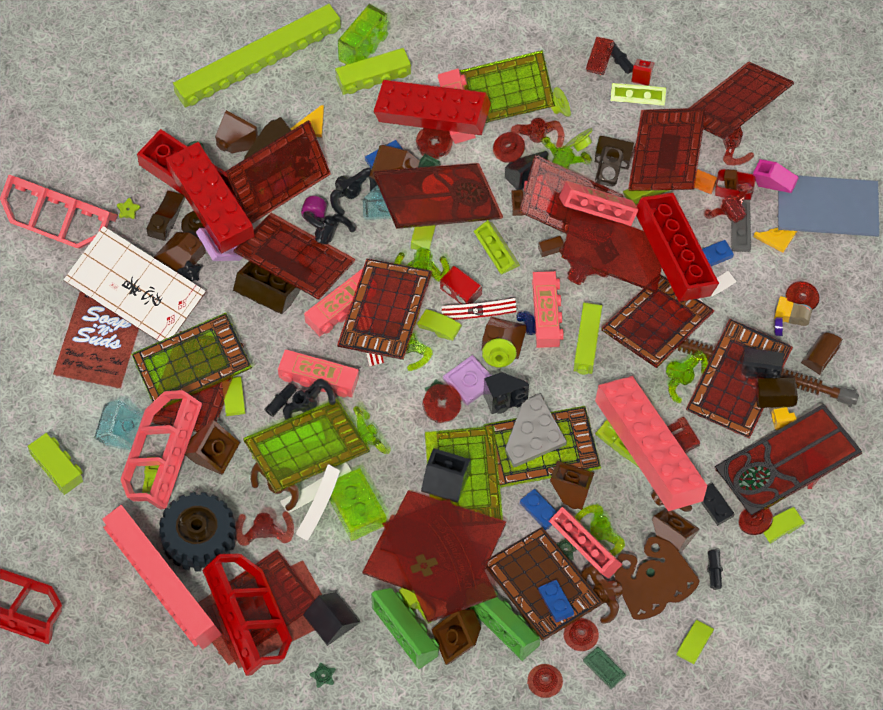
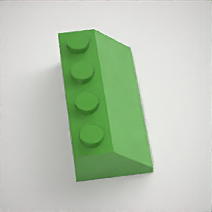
[466,584,540,661]
[371,588,439,670]

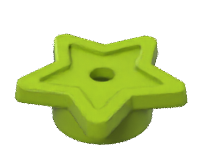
[116,198,141,219]

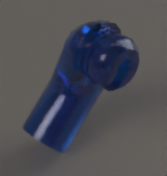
[516,311,536,335]

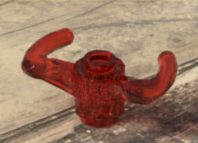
[510,118,565,152]
[718,118,754,166]
[704,183,752,223]
[559,247,609,285]
[236,511,294,546]

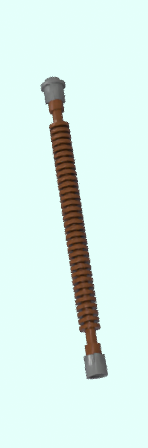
[631,322,859,408]

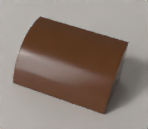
[801,333,843,375]

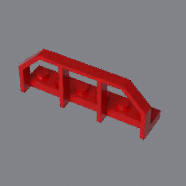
[202,554,292,676]
[0,569,62,644]

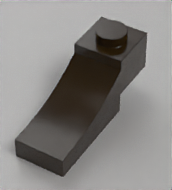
[146,190,185,241]

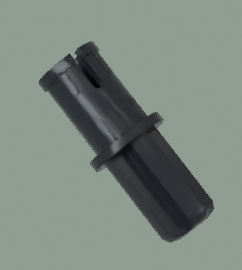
[606,43,634,74]
[264,383,297,417]
[707,550,723,590]

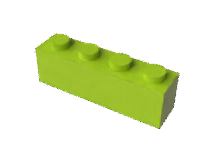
[335,48,411,95]

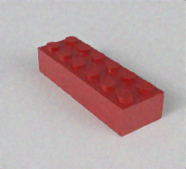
[373,80,491,136]
[137,129,240,205]
[165,142,254,254]
[636,193,719,302]

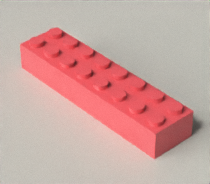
[595,376,707,511]
[102,505,222,650]

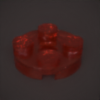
[416,128,453,160]
[422,384,461,424]

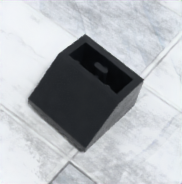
[741,348,784,379]
[483,372,529,414]
[421,448,471,503]

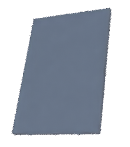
[777,175,880,237]

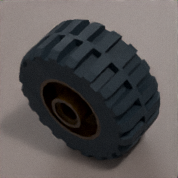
[159,492,237,572]

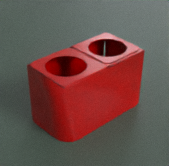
[715,169,756,200]
[440,266,482,305]

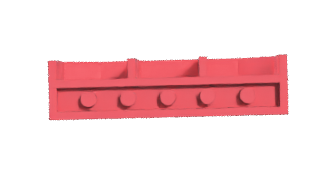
[0,175,118,249]
[120,390,202,510]

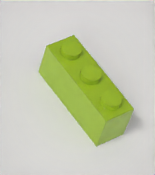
[27,433,83,495]

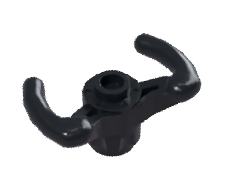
[330,168,377,215]
[303,211,356,245]
[283,379,336,429]

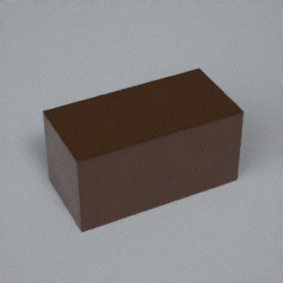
[724,169,739,190]
[511,190,524,216]
[538,236,564,257]

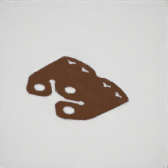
[614,537,700,620]

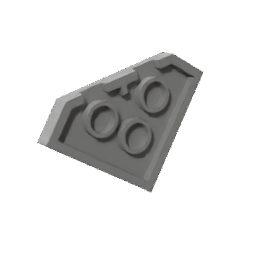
[505,394,566,467]

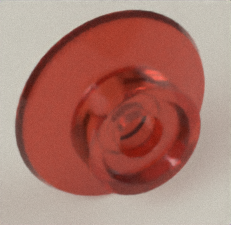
[493,132,525,163]
[786,281,820,310]
[738,507,773,535]
[563,618,599,651]
[527,664,563,698]

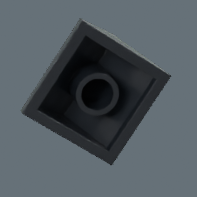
[303,592,360,646]

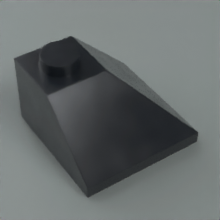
[505,151,548,190]

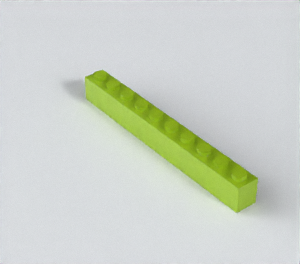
[173,4,341,108]

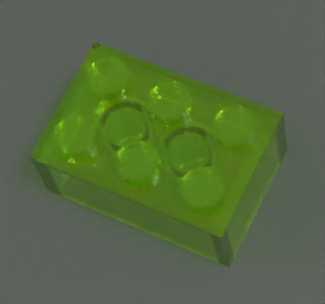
[338,3,388,65]
[329,468,387,542]

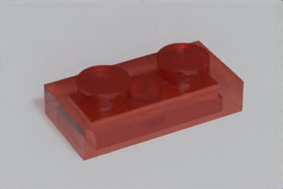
[586,37,615,75]

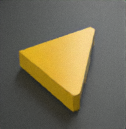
[290,105,324,137]
[753,228,798,253]

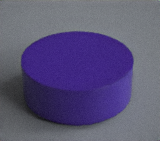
[775,317,783,336]

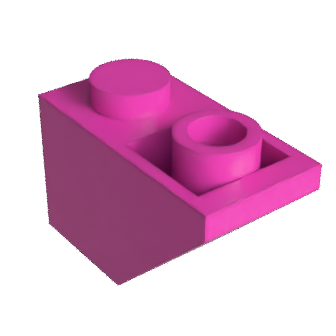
[753,159,799,193]

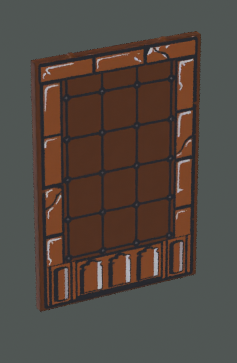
[482,527,603,641]

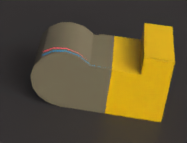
[774,296,812,326]
[769,407,796,430]

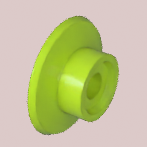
[550,87,571,117]
[565,128,593,152]
[482,339,516,368]

